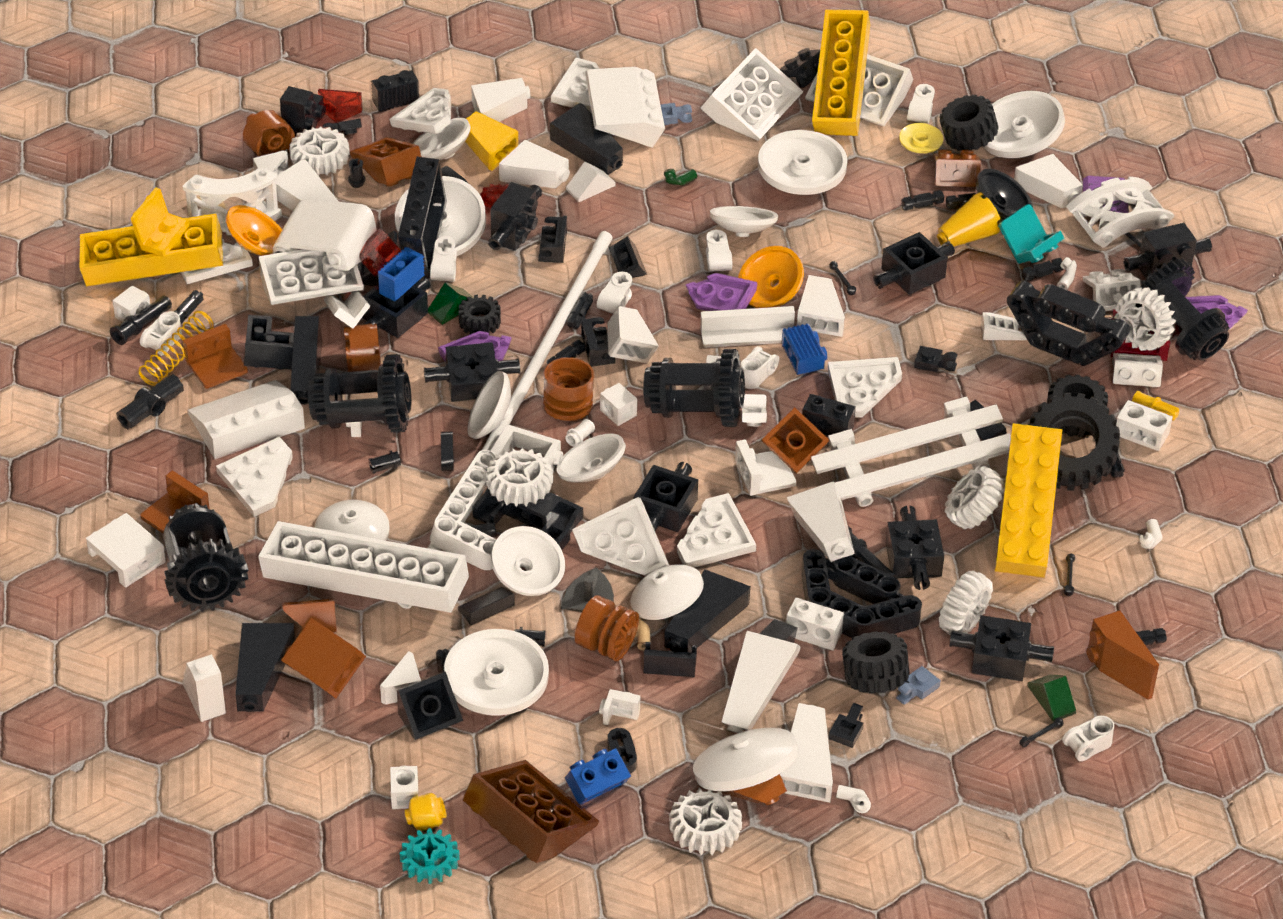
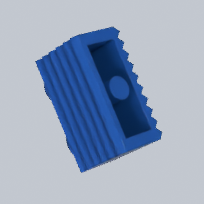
[378,247,425,301]
[782,323,828,375]

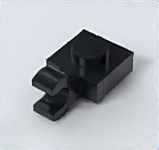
[322,118,362,135]
[914,346,958,372]
[829,703,864,748]

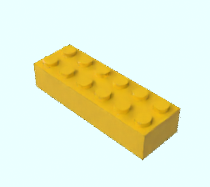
[812,10,871,136]
[79,213,223,287]
[995,423,1062,578]

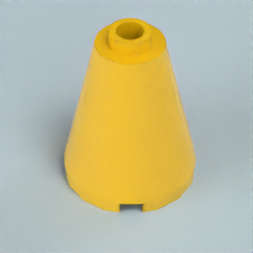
[937,193,1001,247]

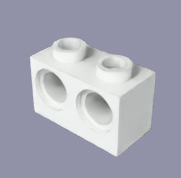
[1116,400,1173,451]
[786,598,844,651]

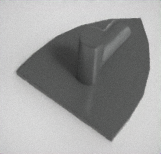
[561,568,614,612]

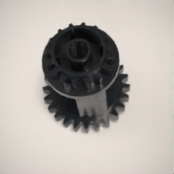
[1135,258,1230,360]
[643,349,745,427]
[308,354,412,433]
[163,503,249,612]

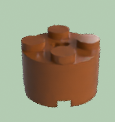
[243,110,295,157]
[344,324,381,372]

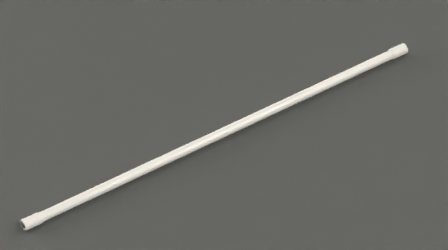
[398,231,612,609]

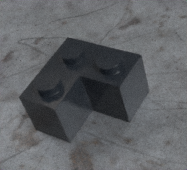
[280,86,326,136]
[244,315,294,370]

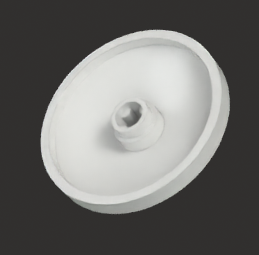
[983,91,1065,158]
[758,130,847,195]
[395,176,486,256]
[444,629,549,715]
[693,728,799,791]

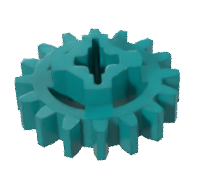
[400,828,460,884]

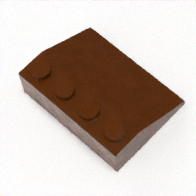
[462,760,599,864]

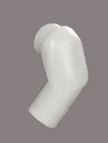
[1057,257,1077,290]
[1139,519,1163,549]
[836,785,871,813]

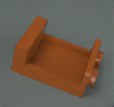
[281,618,366,699]

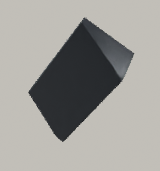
[609,236,647,278]
[458,587,515,625]

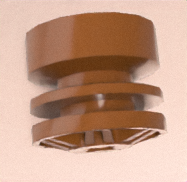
[543,358,594,421]
[575,595,639,661]

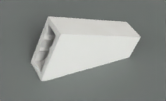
[276,159,339,211]
[787,481,855,562]
[722,631,801,733]
[780,703,833,803]

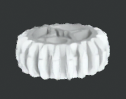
[289,126,350,176]
[1114,287,1176,351]
[486,447,553,507]
[945,466,1005,530]
[939,571,993,635]
[669,788,742,855]

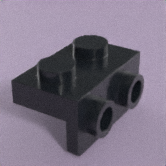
[779,48,820,88]

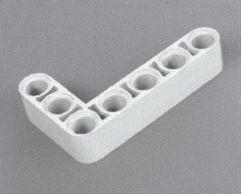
[430,450,496,570]

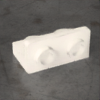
[1112,353,1163,387]

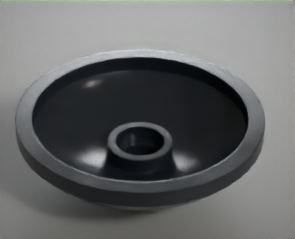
[975,169,1033,219]

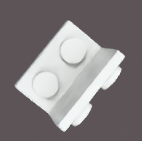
[1083,269,1140,311]
[735,439,796,496]

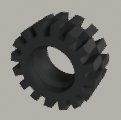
[459,294,501,335]

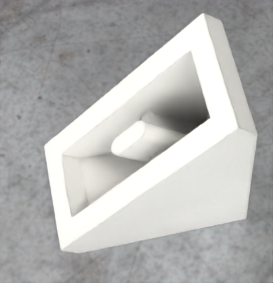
[253,151,288,192]
[566,162,615,202]
[380,651,421,704]

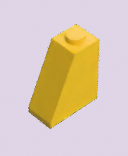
[465,111,519,171]

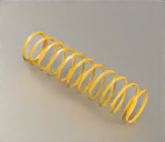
[138,310,214,386]

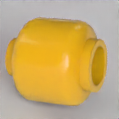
[405,793,447,831]

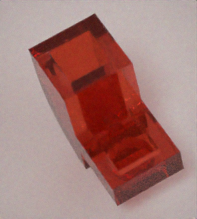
[359,228,401,276]

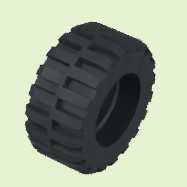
[1028,393,1120,491]

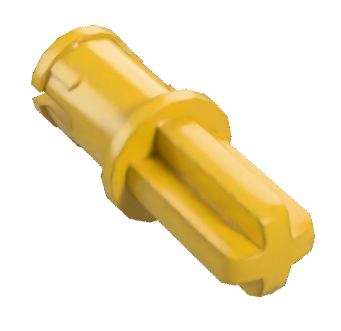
[1132,391,1180,421]

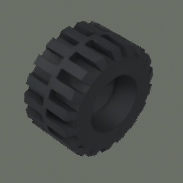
[939,94,999,151]
[1047,375,1108,437]
[842,632,910,694]

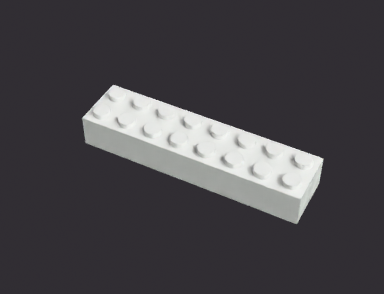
[258,521,469,613]

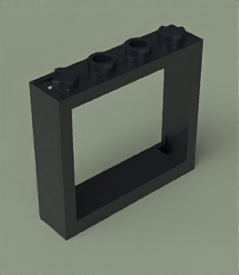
[398,156,447,280]

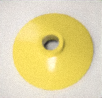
[899,123,943,153]

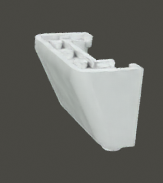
[273,199,380,271]

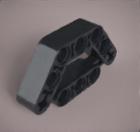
[1007,281,1130,366]
[801,549,922,638]

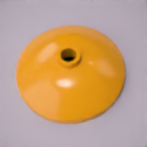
[226,205,282,256]
[738,246,804,308]

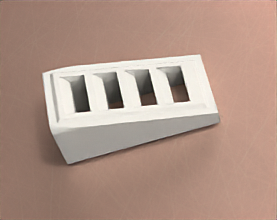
[981,312,1027,340]

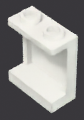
[86,513,166,588]

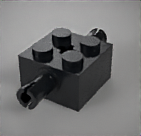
[488,182,542,251]
[1123,223,1212,279]
[873,232,955,295]
[362,276,431,338]
[424,342,520,402]
[633,462,699,532]
[885,505,944,590]
[949,615,1054,681]

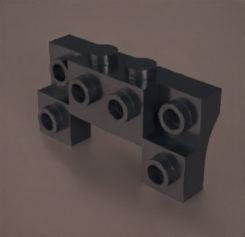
[473,488,583,550]

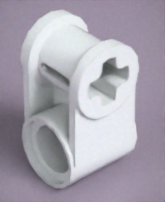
[907,84,935,124]
[706,230,732,272]
[430,236,457,282]
[597,272,632,314]
[140,311,182,356]
[741,346,779,389]
[1062,716,1114,761]

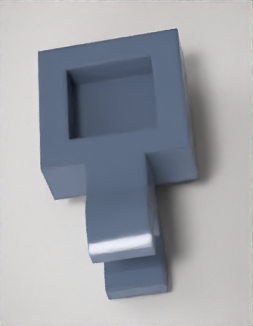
[660,103,692,125]
[896,666,941,705]

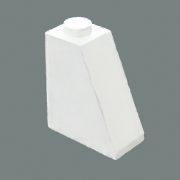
[471,78,530,122]
[499,140,570,188]
[1014,154,1083,208]
[797,275,845,337]
[607,306,659,363]
[183,654,226,722]

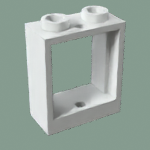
[491,424,563,475]

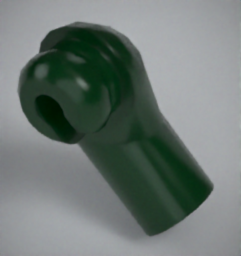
[664,169,698,186]

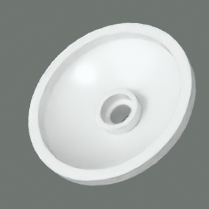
[413,118,471,160]
[710,206,778,237]
[468,371,511,439]
[557,434,626,483]
[315,500,390,541]
[491,526,565,596]
[630,564,704,620]

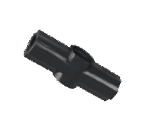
[116,374,184,430]

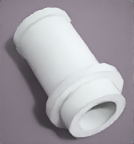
[565,419,595,447]

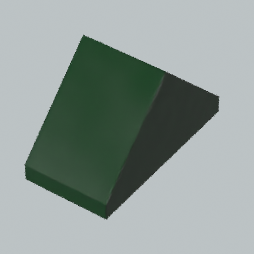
[428,282,474,325]
[1027,674,1076,722]

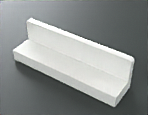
[323,291,370,329]
[700,306,795,348]

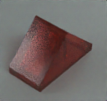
[318,89,363,123]

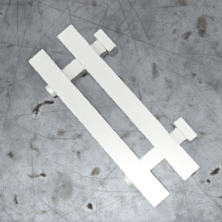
[811,397,1011,507]

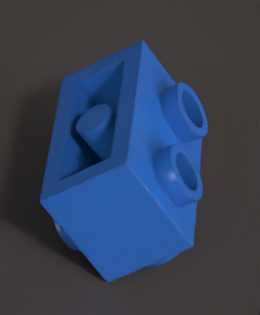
[564,748,631,805]

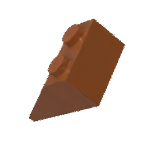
[350,137,422,187]
[1086,610,1159,700]

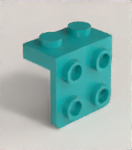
[999,204,1065,264]

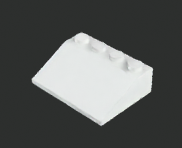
[701,48,803,141]
[805,54,913,126]
[585,67,665,148]
[259,249,364,305]
[187,380,305,459]

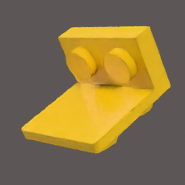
[131,187,189,258]

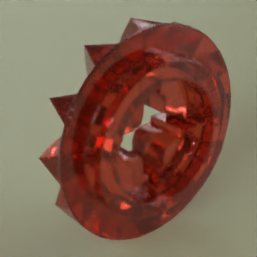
[480,183,509,209]

